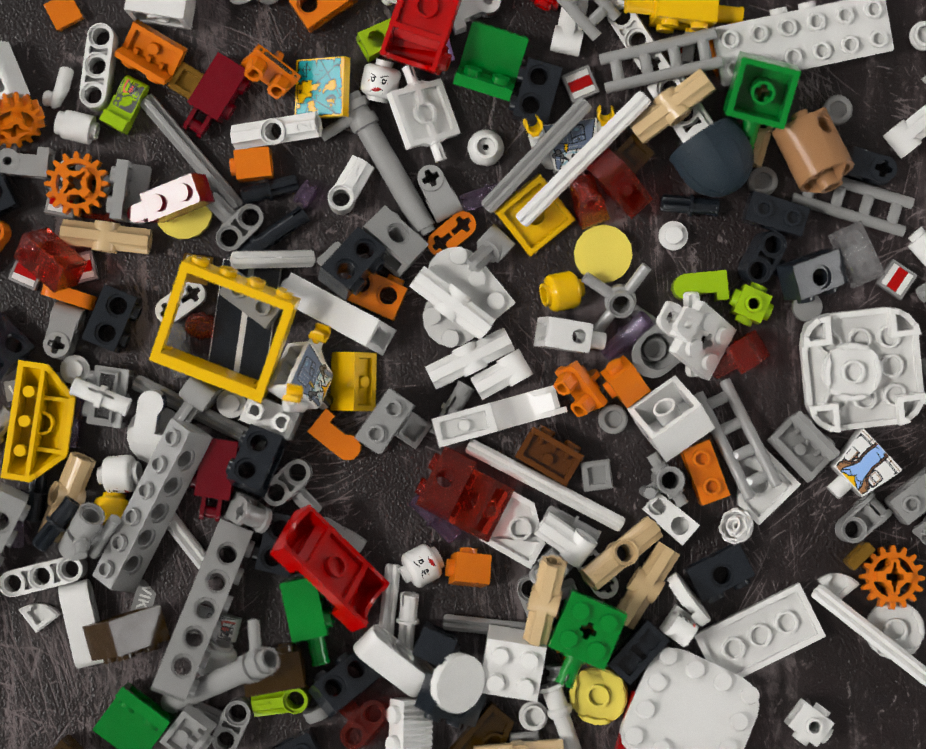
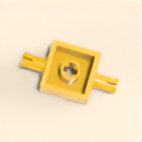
[624,0,744,33]

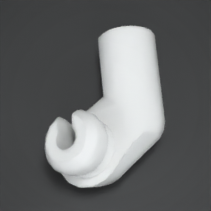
[42,66,74,109]

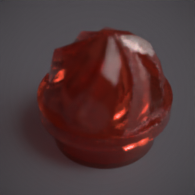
[185,311,213,341]

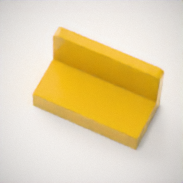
[330,352,377,411]

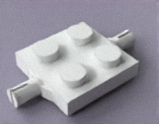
[387,65,461,163]

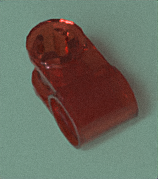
[570,175,610,230]

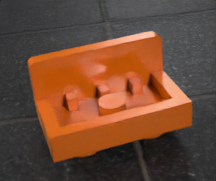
[114,19,188,85]

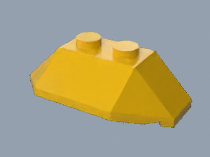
[1,360,77,482]

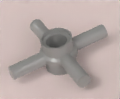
[581,262,657,332]

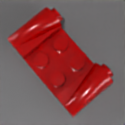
[379,0,462,75]
[270,504,390,632]

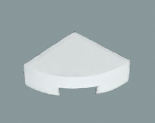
[817,573,860,600]
[19,603,61,633]

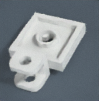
[656,300,737,380]

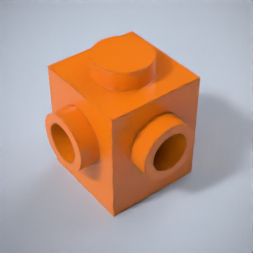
[600,355,651,408]
[445,547,492,588]

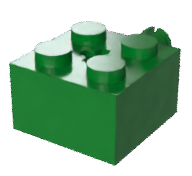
[723,51,801,150]
[280,575,335,667]
[548,588,628,689]

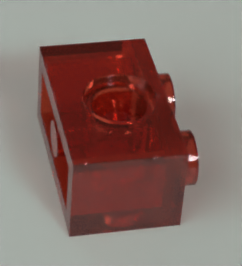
[586,148,653,219]
[14,227,88,292]
[415,446,477,521]
[448,469,515,542]

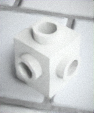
[784,698,835,747]

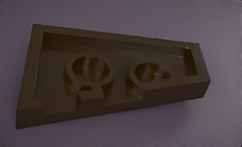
[449,701,514,749]

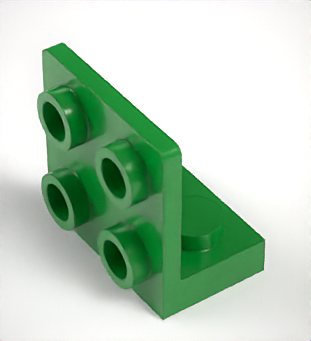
[453,21,529,101]
[93,682,175,749]

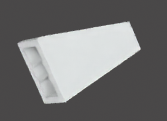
[280,272,396,356]

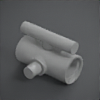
[639,451,688,508]
[58,503,120,561]

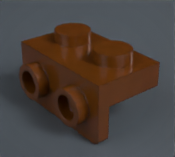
[515,425,584,486]

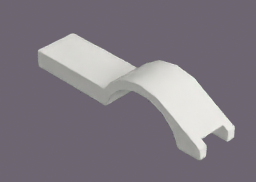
[431,385,567,448]

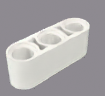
[79,23,119,112]
[0,557,88,597]
[58,579,104,669]
[353,624,435,698]

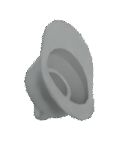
[631,317,681,378]

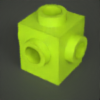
[729,282,774,327]

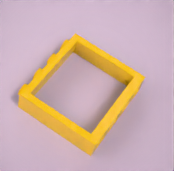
[149,255,301,403]

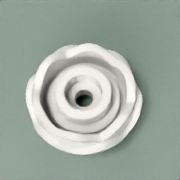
[467,129,504,166]
[719,508,754,544]

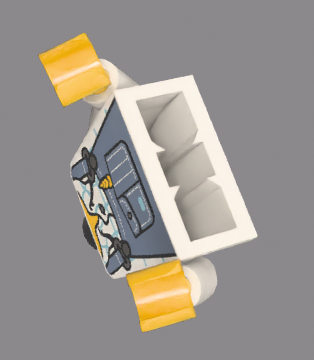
[523,105,615,189]
[267,322,333,413]

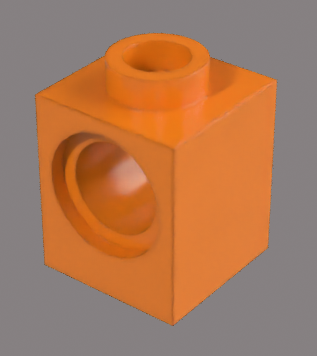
[229,146,275,183]

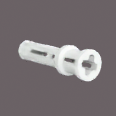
[539,682,582,749]

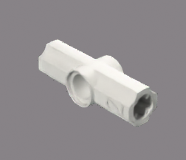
[230,111,323,150]
[409,266,495,340]
[425,328,515,389]

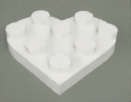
[422,247,516,348]

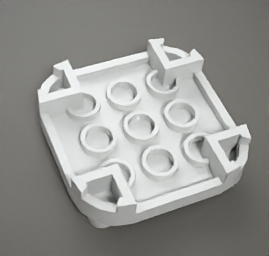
[799,307,926,433]
[619,647,760,749]

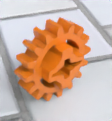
[0,92,45,148]
[44,151,111,217]
[858,545,925,610]

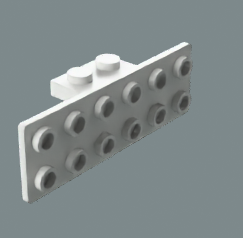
[713,0,894,86]

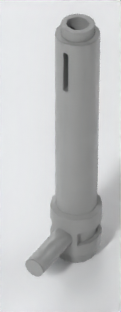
[322,90,436,237]
[161,619,280,714]

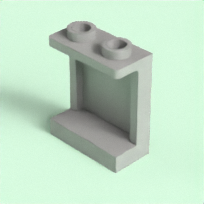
[355,388,416,454]

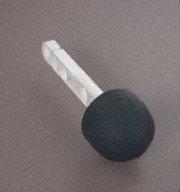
[607,0,754,197]

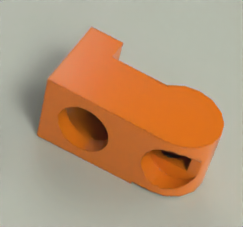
[307,409,362,460]

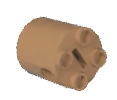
[772,107,855,193]

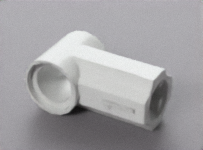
[550,0,589,57]
[883,104,926,159]
[328,155,375,215]
[470,349,533,400]
[534,512,597,568]

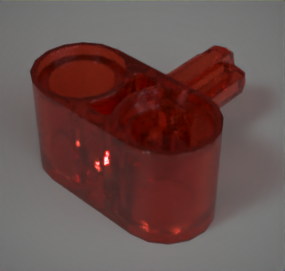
[712,330,771,379]
[333,692,389,749]

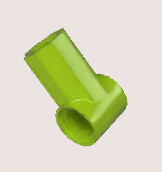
[251,685,312,717]

